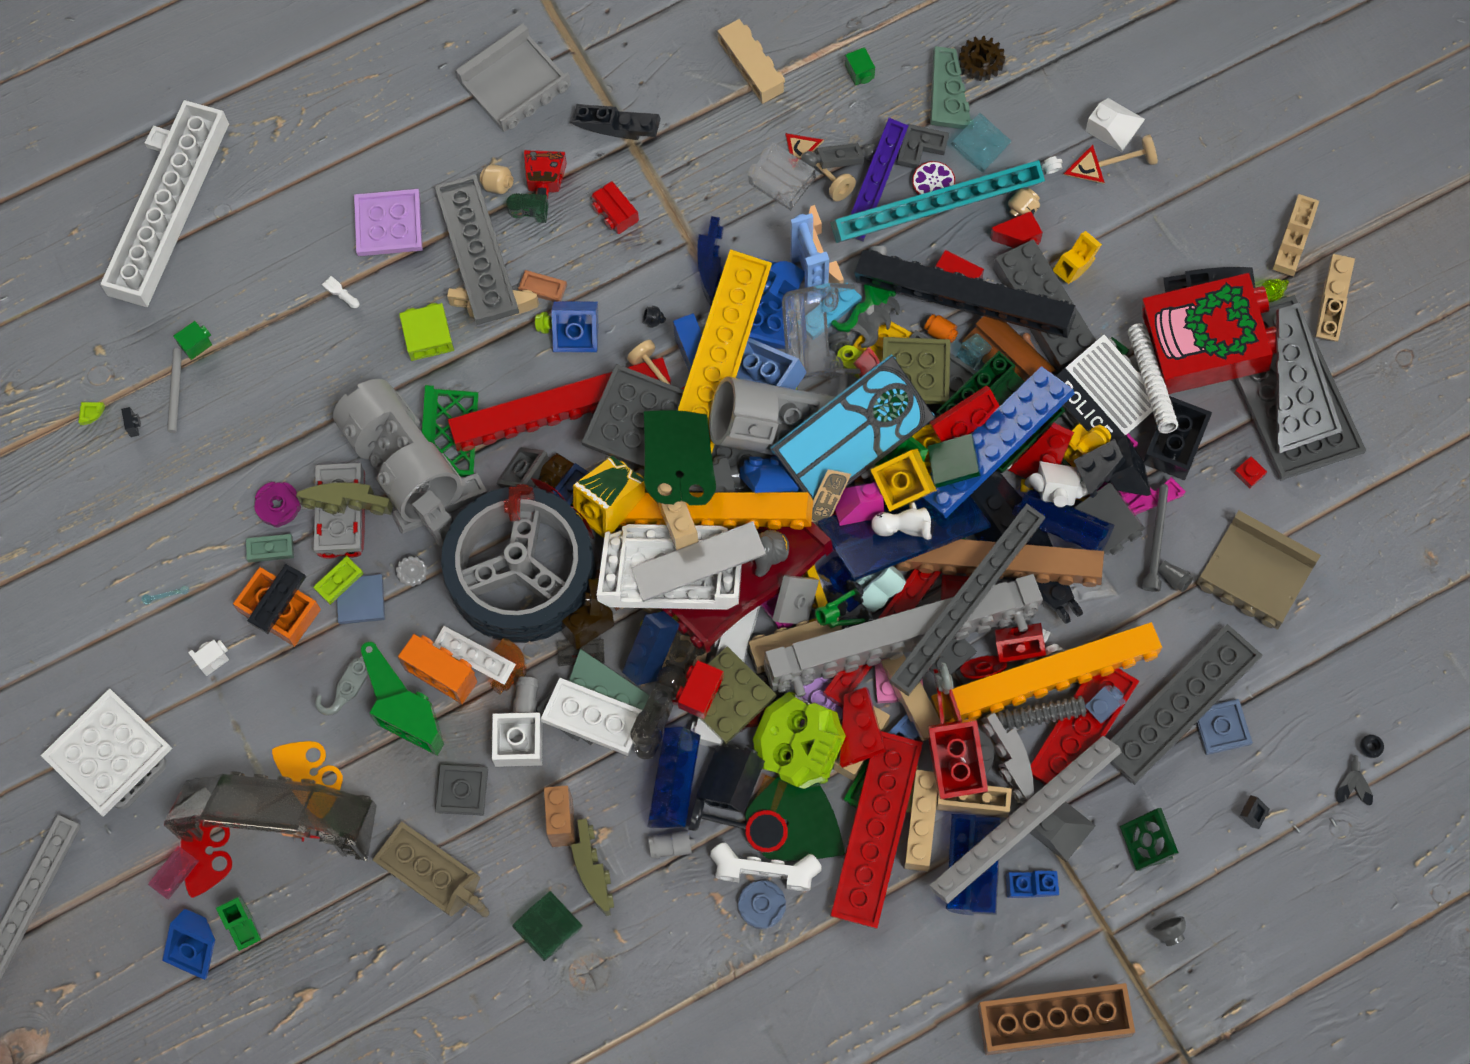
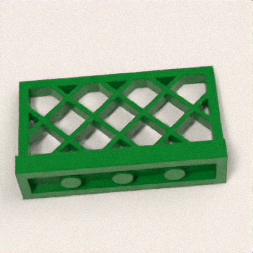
[422,385,479,477]

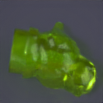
[1262,279,1289,303]

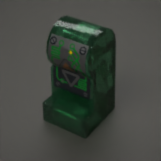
[506,193,549,223]

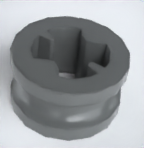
[828,332,850,351]

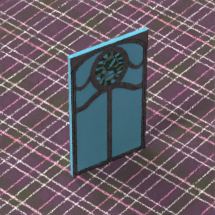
[770,354,935,500]

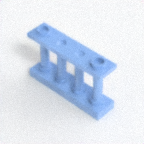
[790,213,829,305]

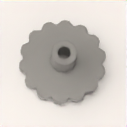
[396,555,428,587]

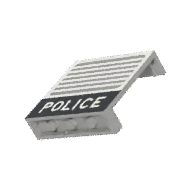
[1056,335,1153,443]

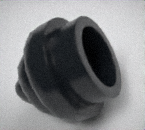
[643,306,666,328]

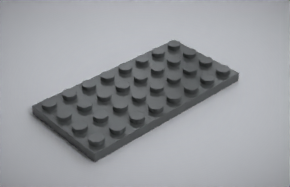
[1235,295,1366,481]
[582,364,774,493]

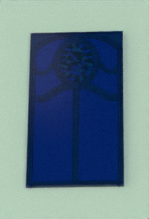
[818,496,991,581]

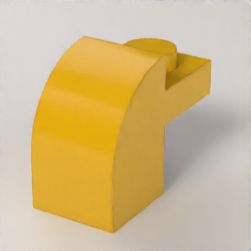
[1053,231,1102,284]

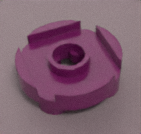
[254,482,301,528]

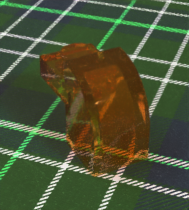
[490,638,527,695]

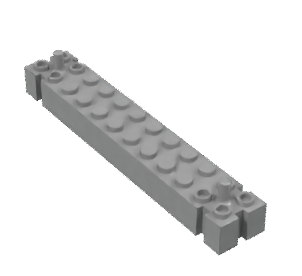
[763,574,1043,697]

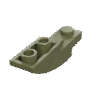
[296,482,393,515]
[571,818,614,916]

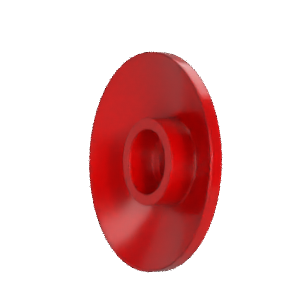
[960,656,1007,680]

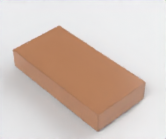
[518,270,567,302]

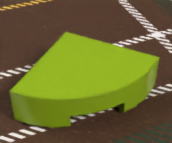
[78,402,105,425]

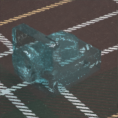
[956,333,992,370]

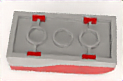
[314,463,365,559]

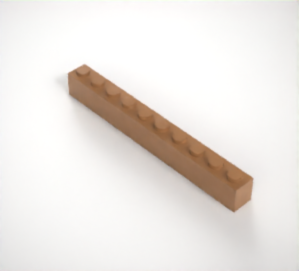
[869,532,1104,587]

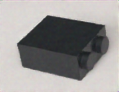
[696,744,765,813]

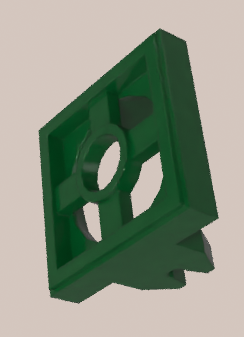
[1120,808,1179,871]

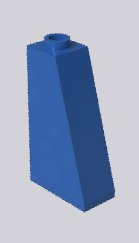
[673,313,702,373]

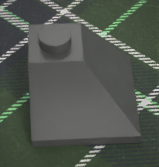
[1030,801,1096,862]

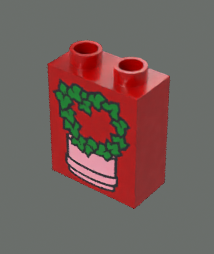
[1142,273,1276,394]

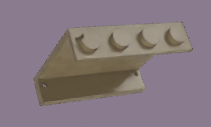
[1196,510,1321,630]

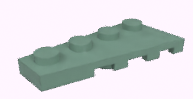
[930,46,974,130]
[569,649,660,724]

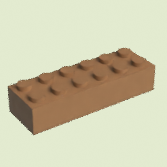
[978,983,1135,1056]

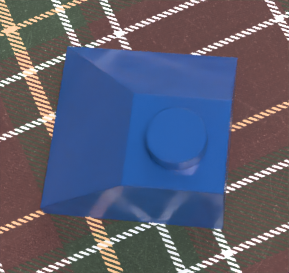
[162,909,215,980]

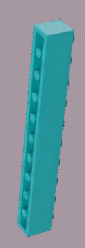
[830,160,1045,244]

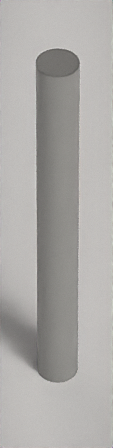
[167,348,182,433]

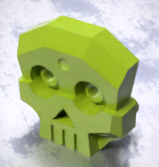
[753,691,846,789]

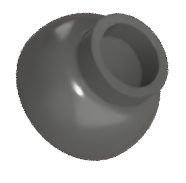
[1151,916,1186,946]

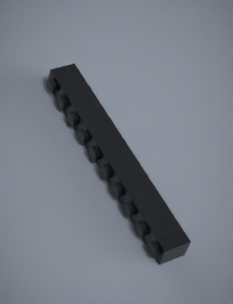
[854,250,1076,338]

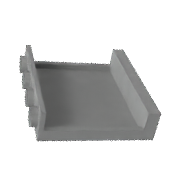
[456,24,571,132]

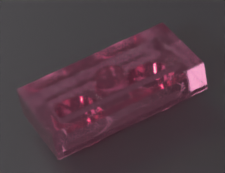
[148,846,199,900]

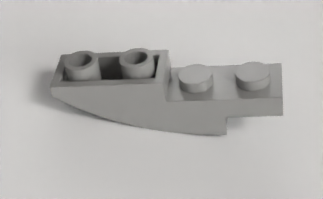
[981,713,1034,805]

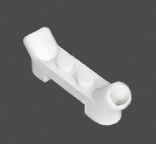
[710,842,822,891]

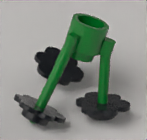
[815,580,873,628]

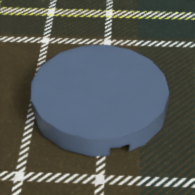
[738,880,786,929]

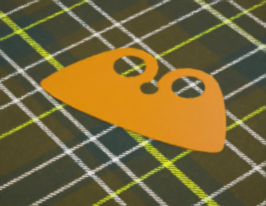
[272,741,343,819]

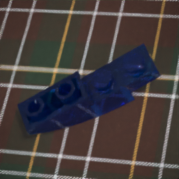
[697,216,724,306]

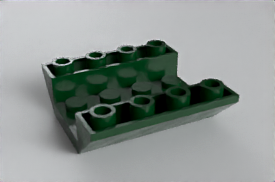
[936,351,1065,473]

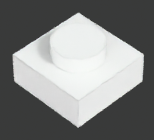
[145,126,170,152]

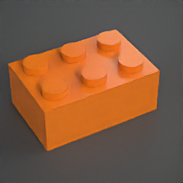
[233,567,321,647]
[398,634,478,705]

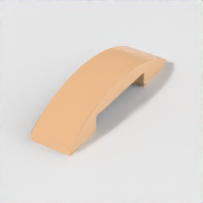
[809,205,844,289]

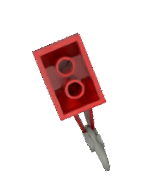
[928,662,988,799]

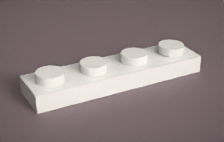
[433,626,516,685]

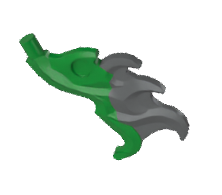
[832,285,900,348]

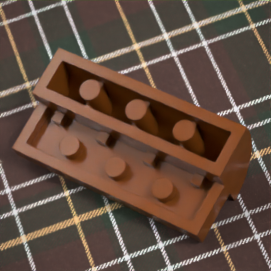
[962,316,1058,381]

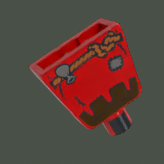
[524,150,567,201]

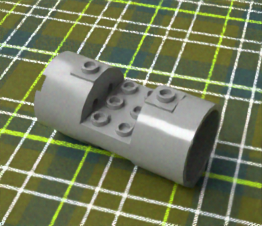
[709,377,836,455]
[333,379,466,522]

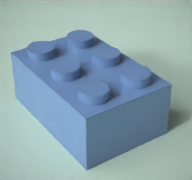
[736,338,807,389]

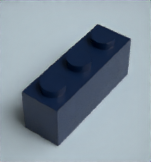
[622,611,680,686]

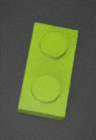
[313,556,364,605]

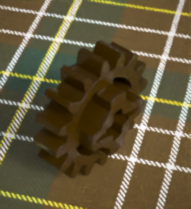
[959,36,1005,81]

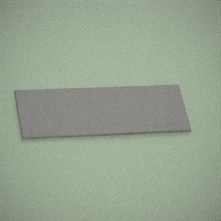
[631,521,766,602]

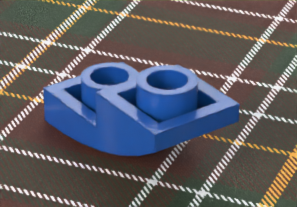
[1005,871,1059,898]

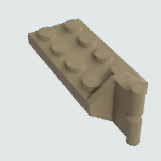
[372,821,490,917]

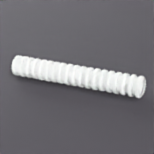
[1127,323,1178,433]

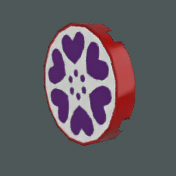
[912,161,955,196]

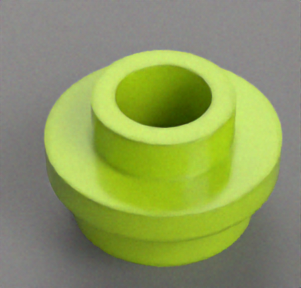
[535,312,552,334]

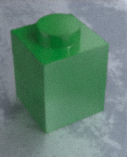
[845,47,875,86]
[173,321,212,360]

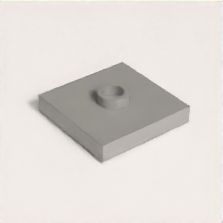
[772,575,819,624]

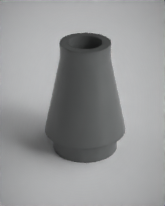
[1158,560,1193,592]

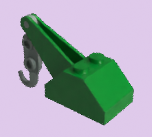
[315,642,444,756]

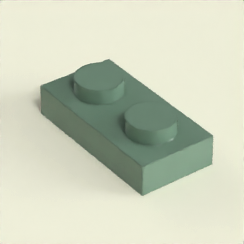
[246,534,294,563]

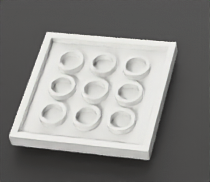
[41,689,172,817]

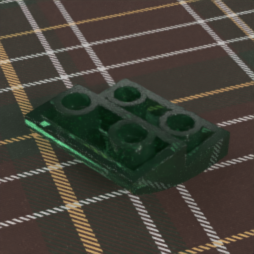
[512,891,583,961]

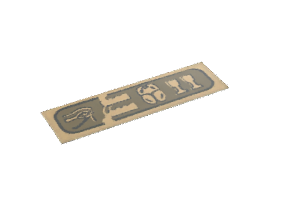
[812,469,851,528]

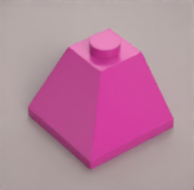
[835,482,884,526]

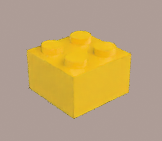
[870,449,937,511]

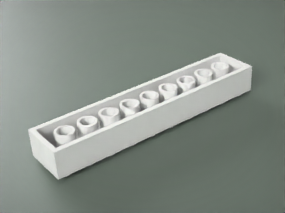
[100,100,229,308]

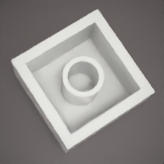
[492,713,543,767]

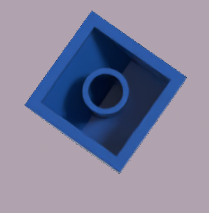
[551,301,598,352]

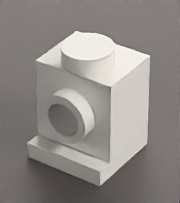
[188,640,229,676]

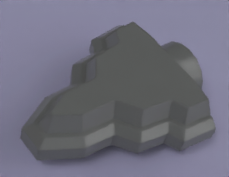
[689,454,740,493]

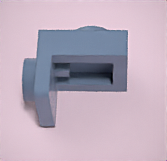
[1085,685,1126,723]

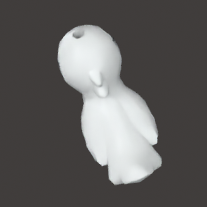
[872,502,932,540]

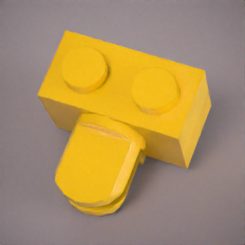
[1064,423,1111,467]

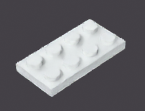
[541,678,646,756]

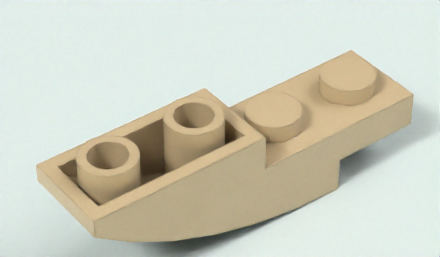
[1316,254,1355,342]
[447,288,539,317]

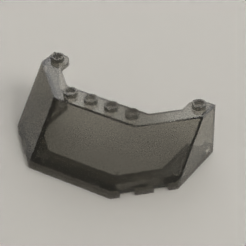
[164,771,377,861]

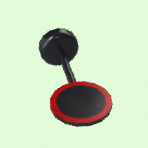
[689,798,788,853]

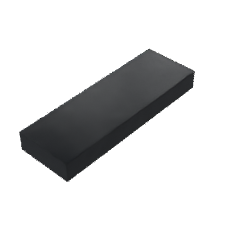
[247,564,306,634]

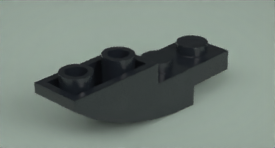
[572,104,661,140]
[1163,267,1255,293]

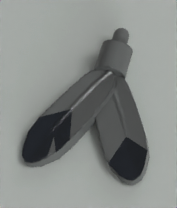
[1336,755,1373,806]

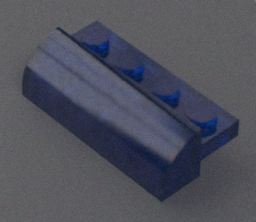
[1012,490,1115,551]
[946,814,1001,916]

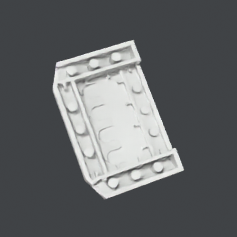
[597,524,742,610]

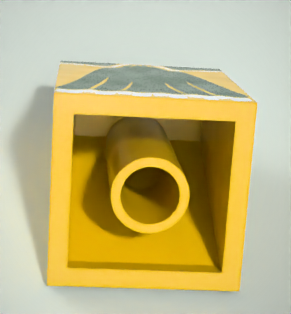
[573,456,645,538]

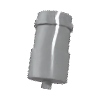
[513,677,539,713]
[649,830,695,859]

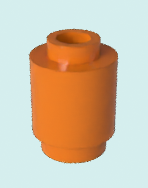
[924,314,958,343]

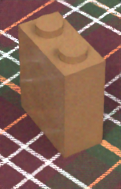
[544,785,576,847]

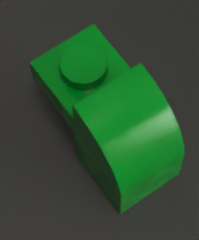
[216,897,262,951]

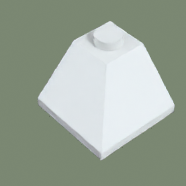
[1085,98,1145,152]

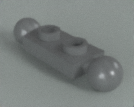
[801,143,877,169]

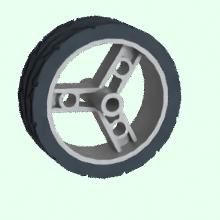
[441,486,596,643]

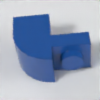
[760,261,805,304]

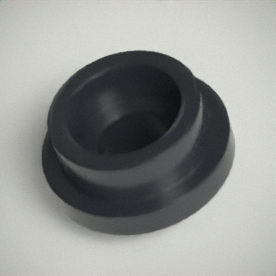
[1360,735,1384,758]

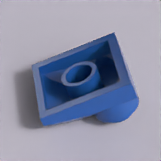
[739,456,798,493]

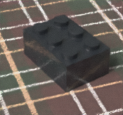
[1143,396,1212,480]

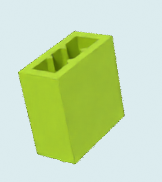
[399,303,454,361]

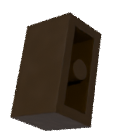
[561,603,614,650]

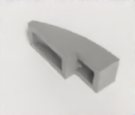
[412,490,453,549]

